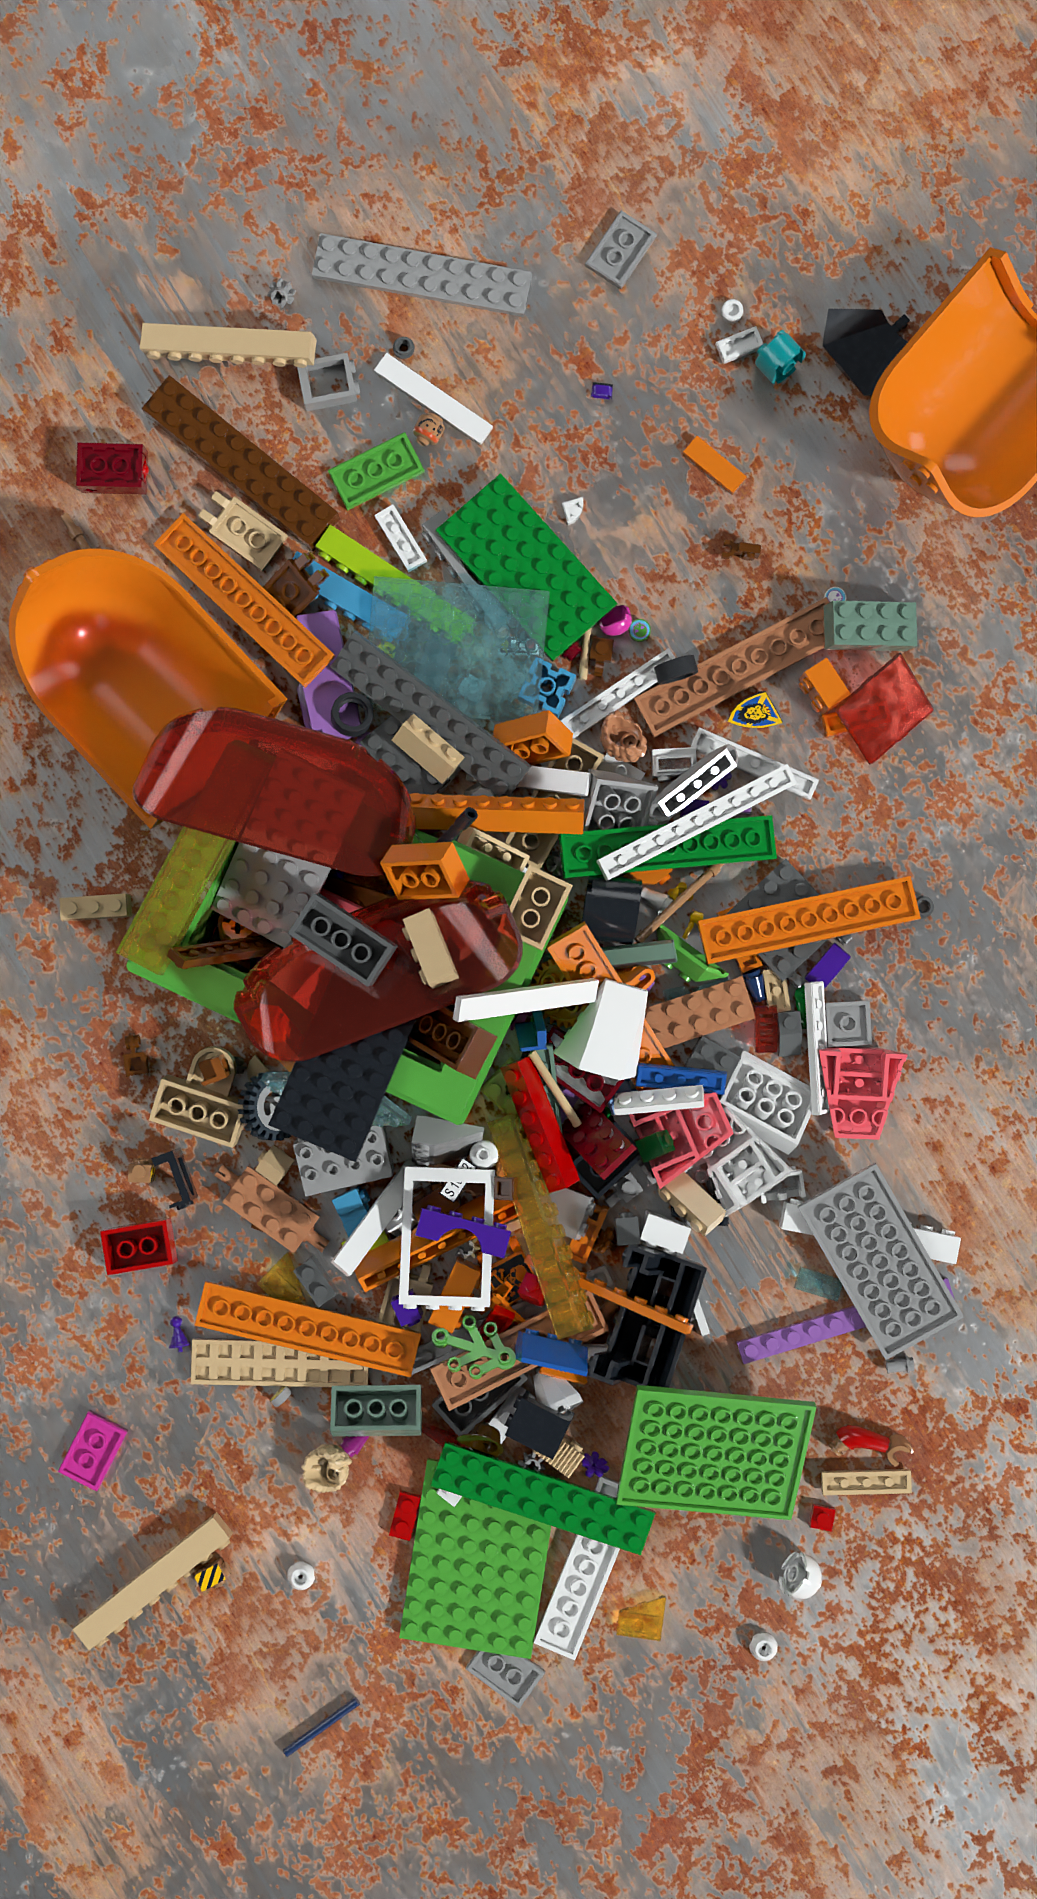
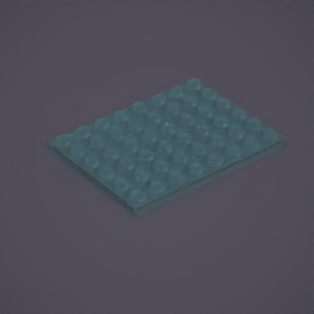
[362,576,550,722]

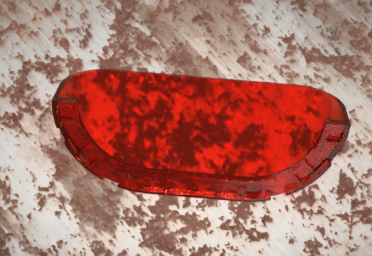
[132,707,416,876]
[233,880,523,1062]

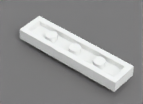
[614,1085,704,1115]

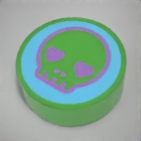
[629,619,651,642]

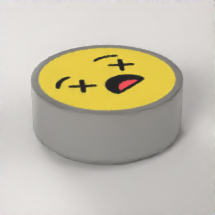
[270,1386,291,1407]

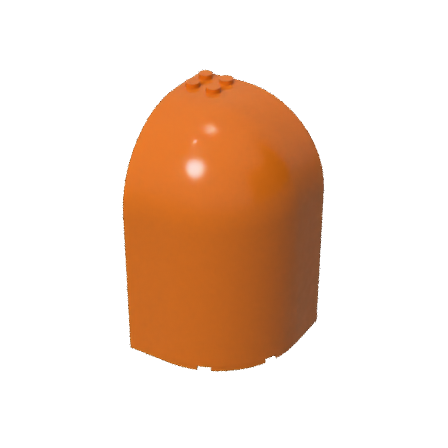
[869,247,1037,517]
[9,548,287,829]

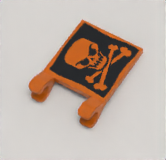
[477,1235,535,1304]

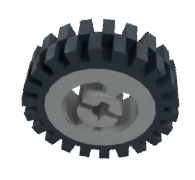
[238,1071,292,1141]

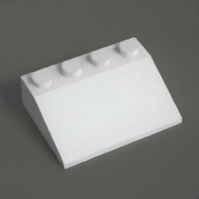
[718,1050,812,1155]

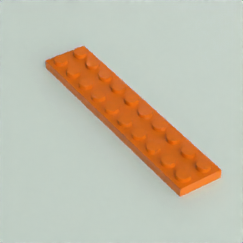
[153,513,335,688]
[697,876,921,965]
[546,921,675,1091]
[195,1281,422,1377]

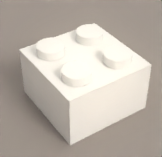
[639,1210,691,1256]

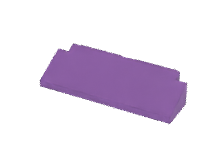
[297,610,364,744]

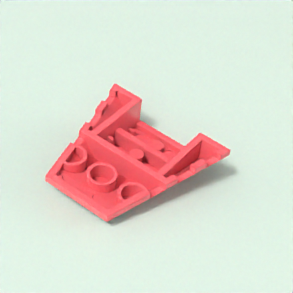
[819,1046,908,1140]
[628,1092,734,1189]

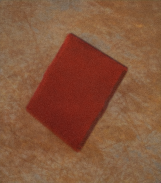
[835,653,934,765]

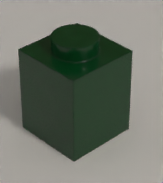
[635,1129,675,1163]

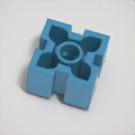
[518,657,576,719]
[332,1185,370,1237]

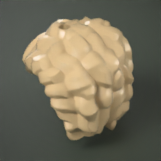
[301,1444,352,1493]

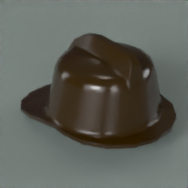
[457,1422,504,1456]

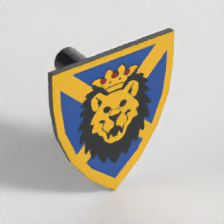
[728,691,783,728]

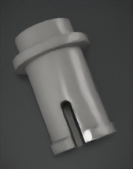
[885,1355,914,1374]

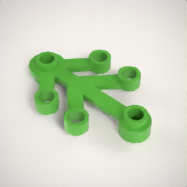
[432,1315,516,1380]

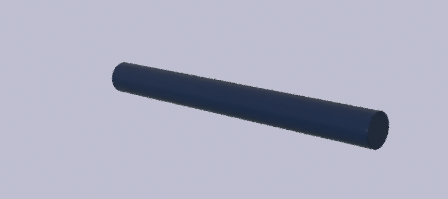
[283,1697,360,1757]

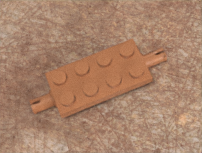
[215,1165,330,1253]

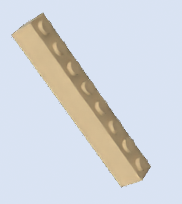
[140,323,317,368]
[72,1512,233,1650]

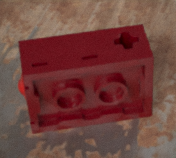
[76,442,149,495]

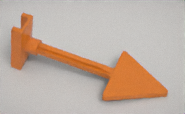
[477,1281,588,1385]

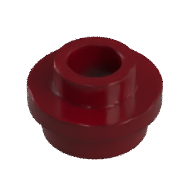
[562,642,582,662]

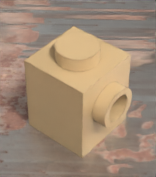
[255,1145,295,1186]

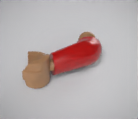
[829,1425,913,1467]

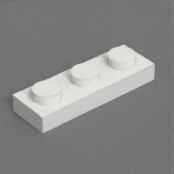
[375,504,427,573]

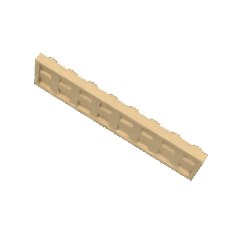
[191,1338,369,1387]

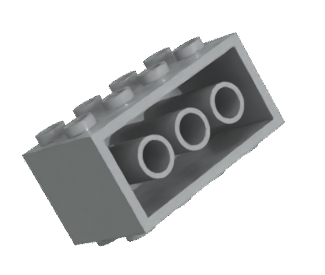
[293,1116,395,1197]

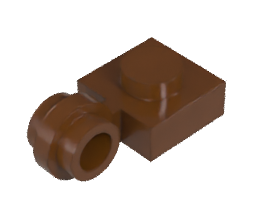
[123,1033,149,1077]

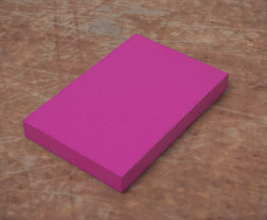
[58,1410,129,1492]

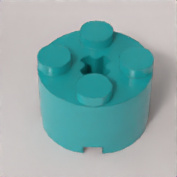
[755,330,806,385]

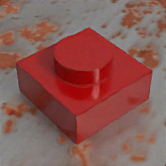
[809,1503,836,1532]

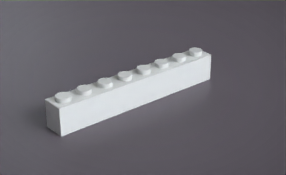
[779,1198,961,1264]

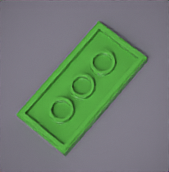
[328,432,425,510]

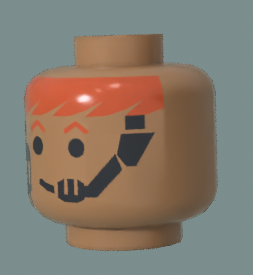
[413,412,445,447]

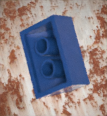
[514,1328,588,1376]

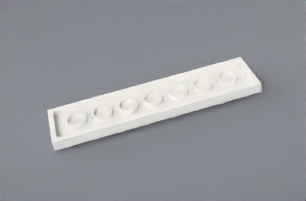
[534,1476,620,1660]

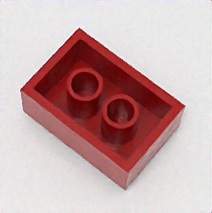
[100,1217,178,1275]

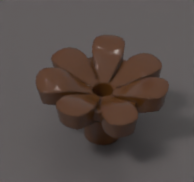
[592,1227,617,1254]

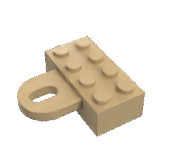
[149,1046,244,1148]

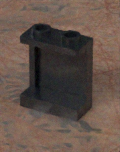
[504,1390,575,1460]

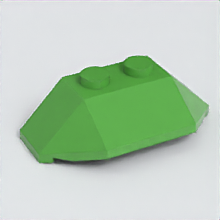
[655,924,729,983]

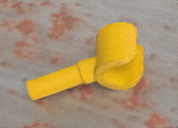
[682,911,704,939]

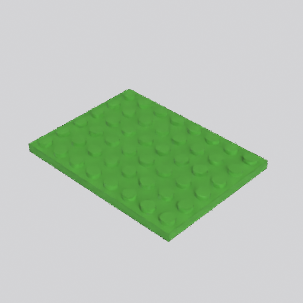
[616,1385,816,1520]
[399,1458,551,1659]

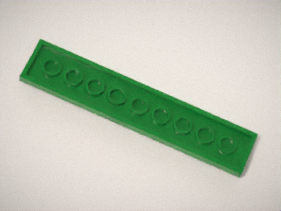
[559,815,777,879]
[430,1441,656,1555]

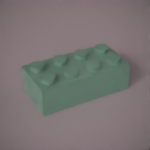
[824,601,918,651]
[330,1385,422,1436]

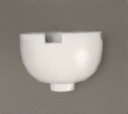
[779,1552,822,1600]

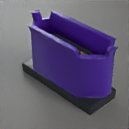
[591,382,613,400]

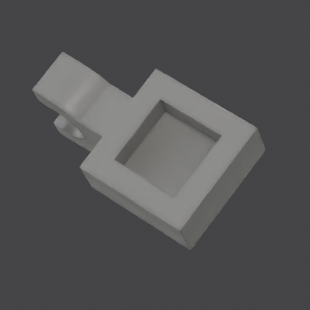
[604,1172,643,1208]

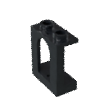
[151,1148,198,1210]

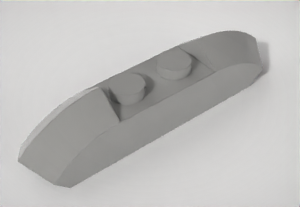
[649,744,739,822]

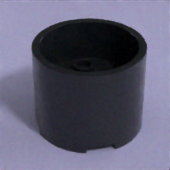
[582,875,642,945]

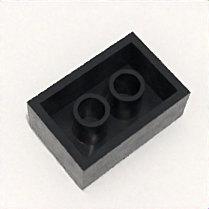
[573,1120,641,1200]

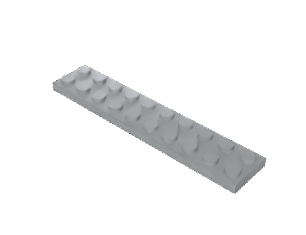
[312,233,532,317]

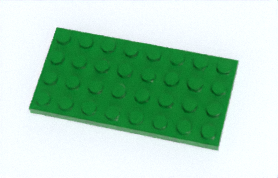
[435,473,618,662]

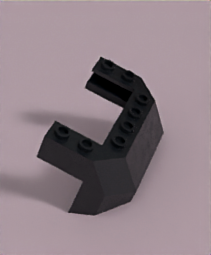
[587,1244,707,1388]

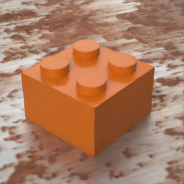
[798,658,851,715]

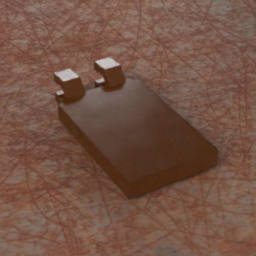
[263,552,330,618]

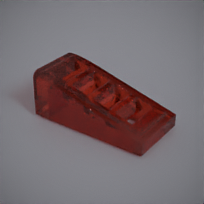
[754,1005,777,1053]
[422,1423,466,1448]

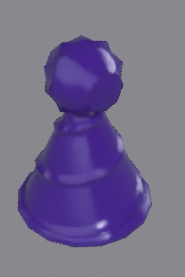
[169,1316,191,1353]

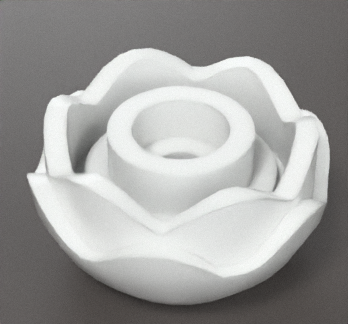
[287,1561,315,1590]
[749,1633,777,1661]

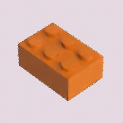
[493,710,573,765]
[380,842,470,900]
[428,1256,482,1334]

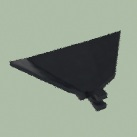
[823,309,910,396]

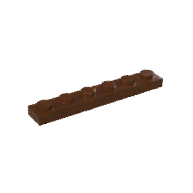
[167,935,284,969]

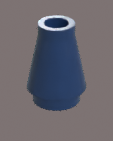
[742,969,766,1003]

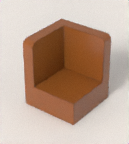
[198,1053,231,1086]

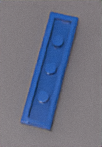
[636,1063,727,1095]

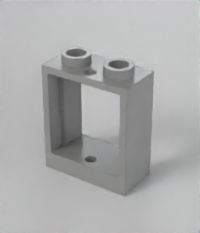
[297,352,360,411]

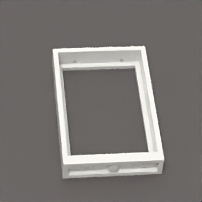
[399,1166,495,1311]

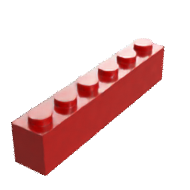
[500,1056,580,1193]

